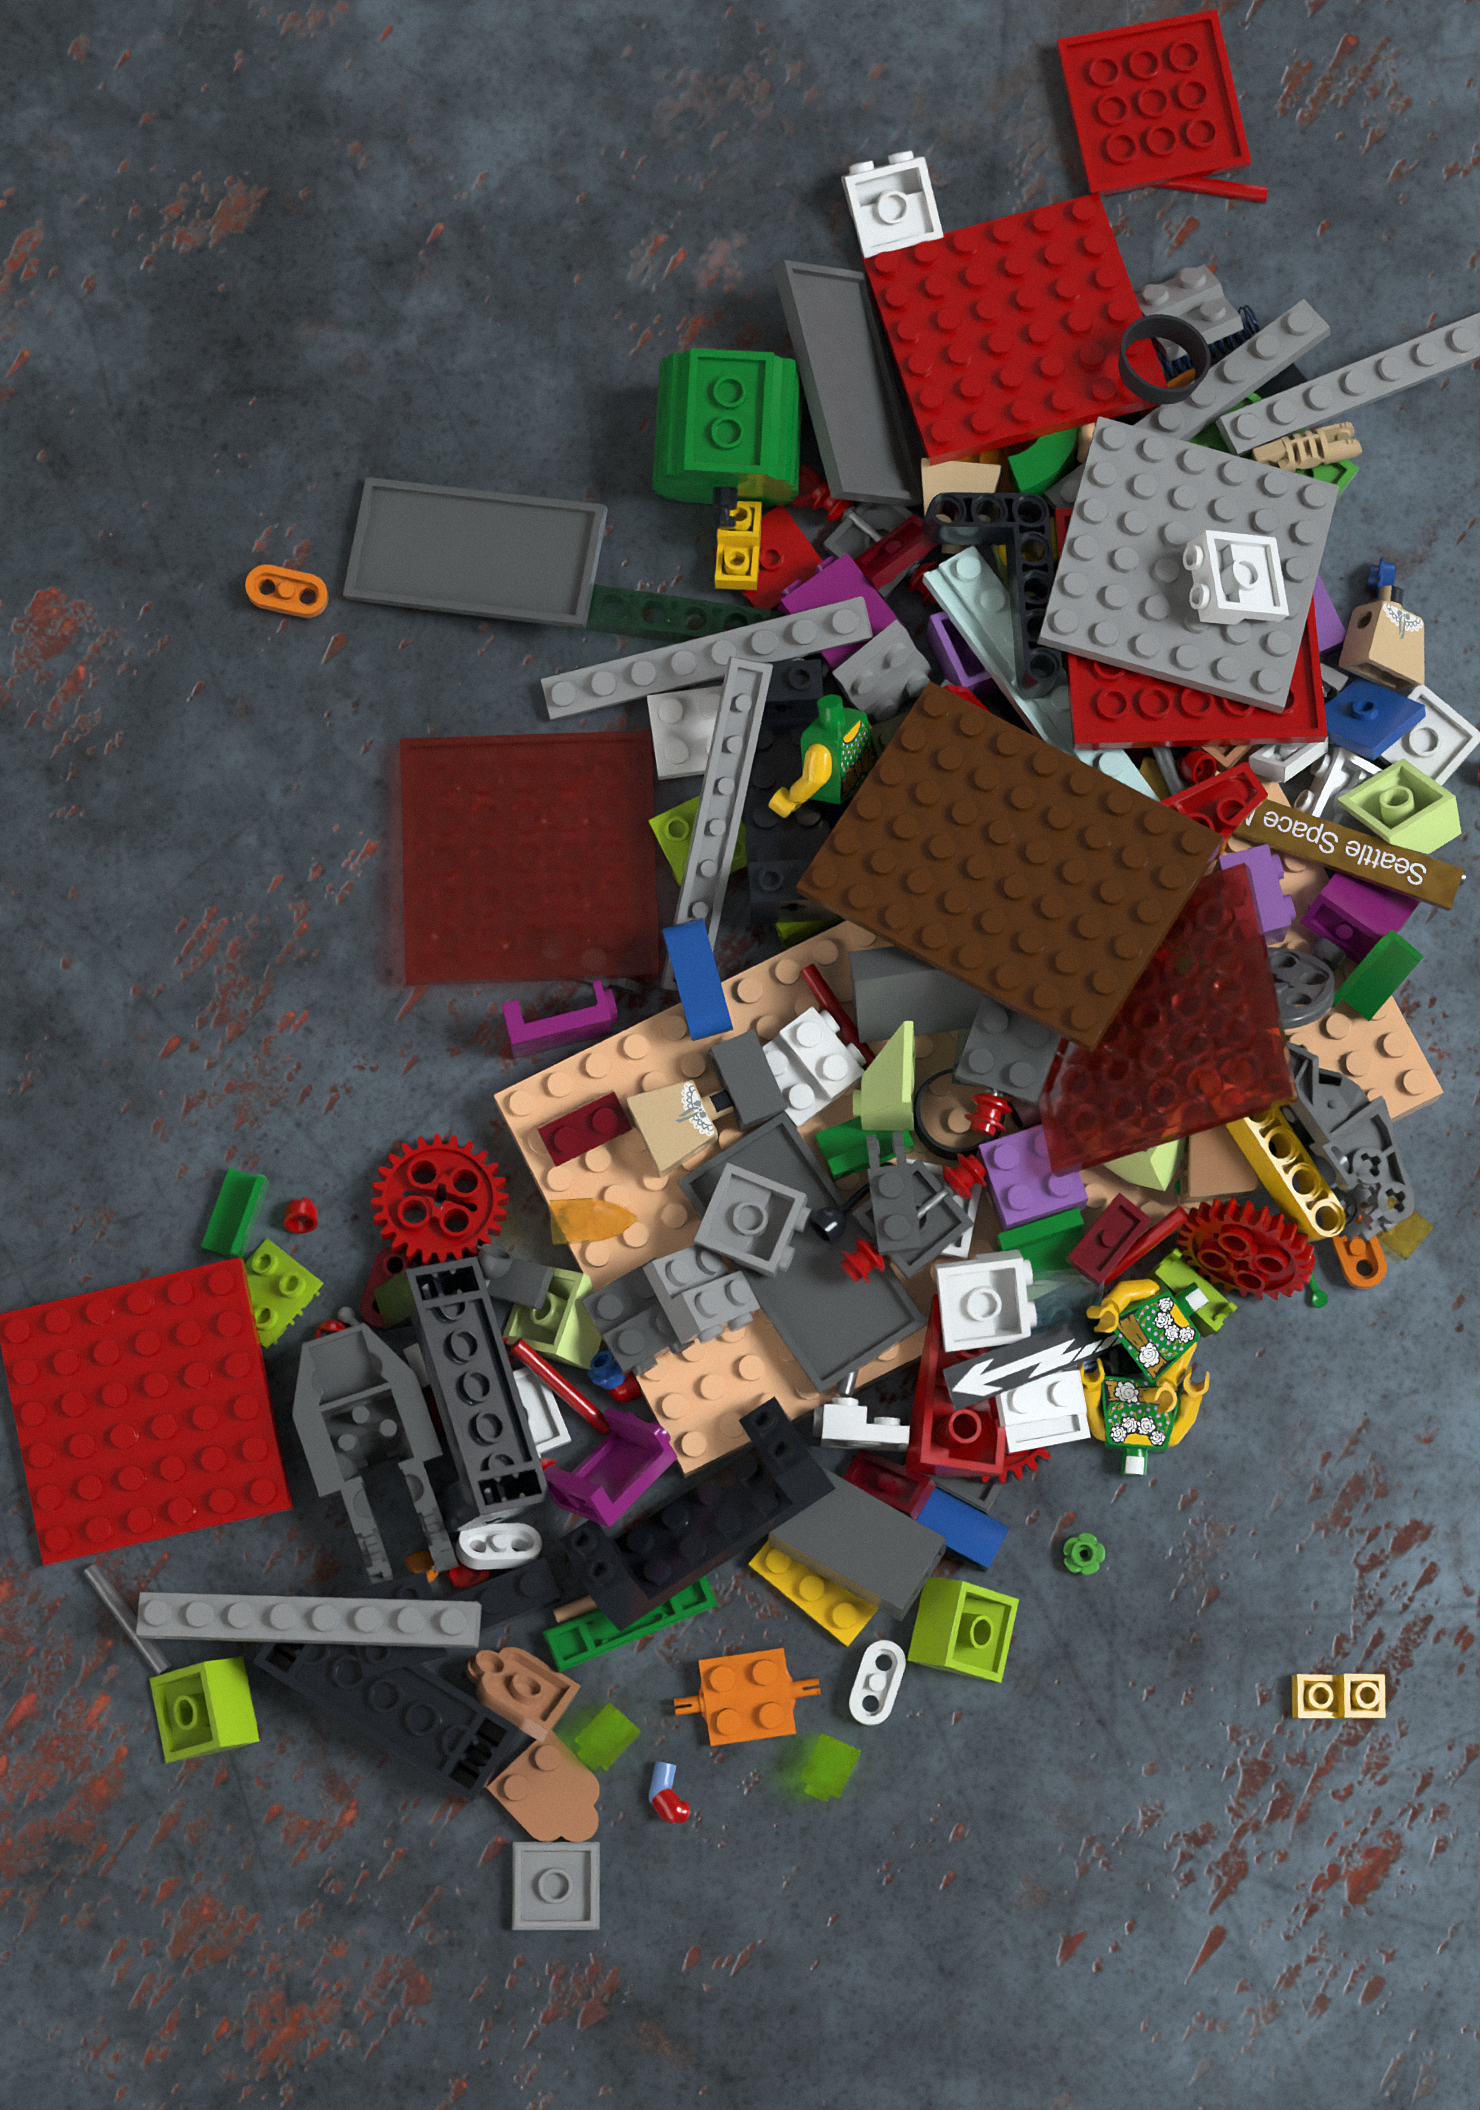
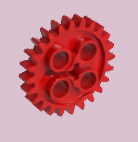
[371,1133,509,1266]
[1177,1198,1316,1300]

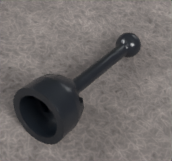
[808,1162,893,1244]

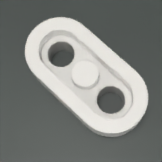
[455,1523,542,1569]
[849,1640,906,1726]

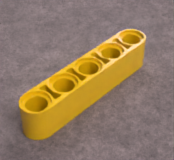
[1200,1054,1346,1242]

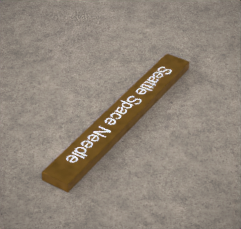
[1139,756,1465,911]

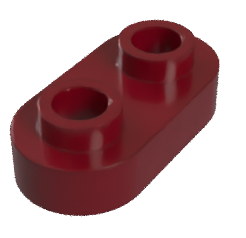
[360,1246,417,1329]

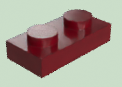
[853,513,938,591]
[536,1089,632,1167]
[1065,1192,1152,1287]
[842,1448,936,1520]

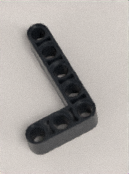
[922,492,1062,699]

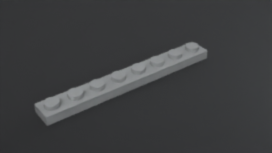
[1044,299,1330,511]
[1216,312,1480,457]
[541,596,873,721]
[660,656,773,991]
[136,1592,481,1648]

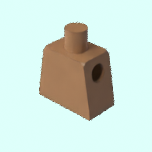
[1180,1116,1276,1203]

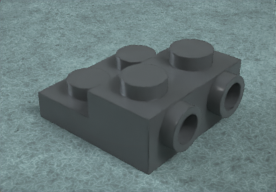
[581,1257,695,1377]

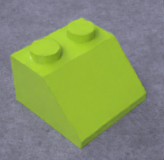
[907,1577,1019,1683]
[150,1657,260,1763]

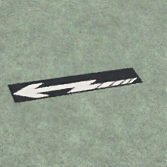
[943,1315,1124,1411]

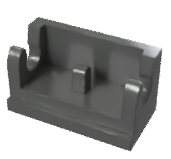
[707,1029,787,1132]

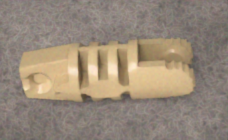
[1252,421,1362,473]

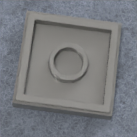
[512,1842,600,1930]

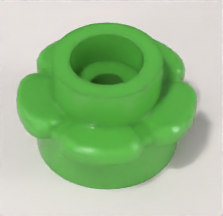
[1063,1533,1105,1575]

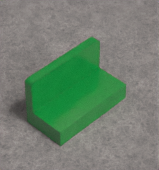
[1332,929,1424,1021]
[816,1116,914,1182]
[201,1168,270,1259]
[995,1207,1084,1281]

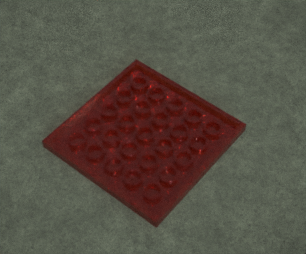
[400,730,659,986]
[1038,862,1299,1178]

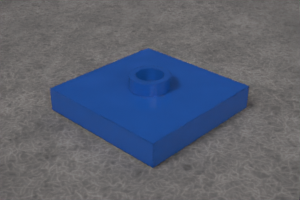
[1324,677,1426,761]

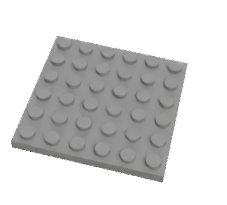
[1037,416,1339,713]

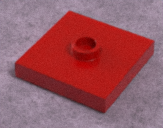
[714,505,823,619]

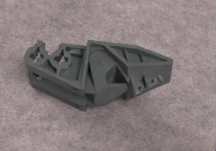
[1207,1018,1415,1242]
[292,1323,458,1585]

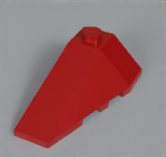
[1159,762,1269,840]
[905,1294,1006,1477]

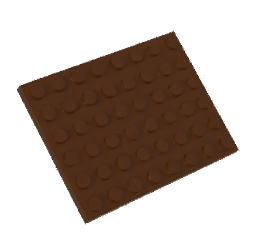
[796,681,1224,1053]

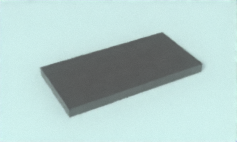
[773,260,924,507]
[343,477,608,629]
[677,1111,928,1395]

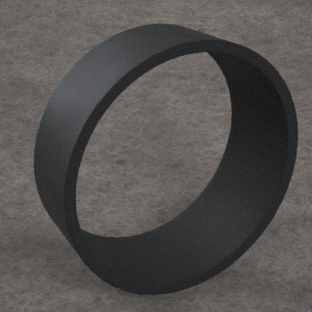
[1118,314,1211,405]
[914,1068,1005,1161]

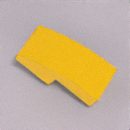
[715,501,762,590]
[1292,1674,1386,1719]

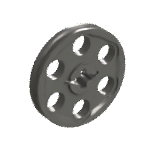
[1206,947,1335,1030]

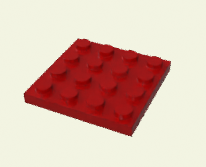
[1056,9,1252,196]

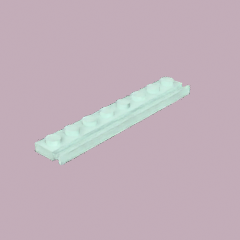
[922,545,1160,802]

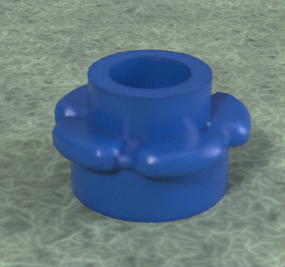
[1368,557,1396,598]
[588,1350,628,1390]

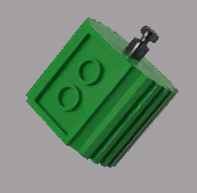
[652,348,804,530]

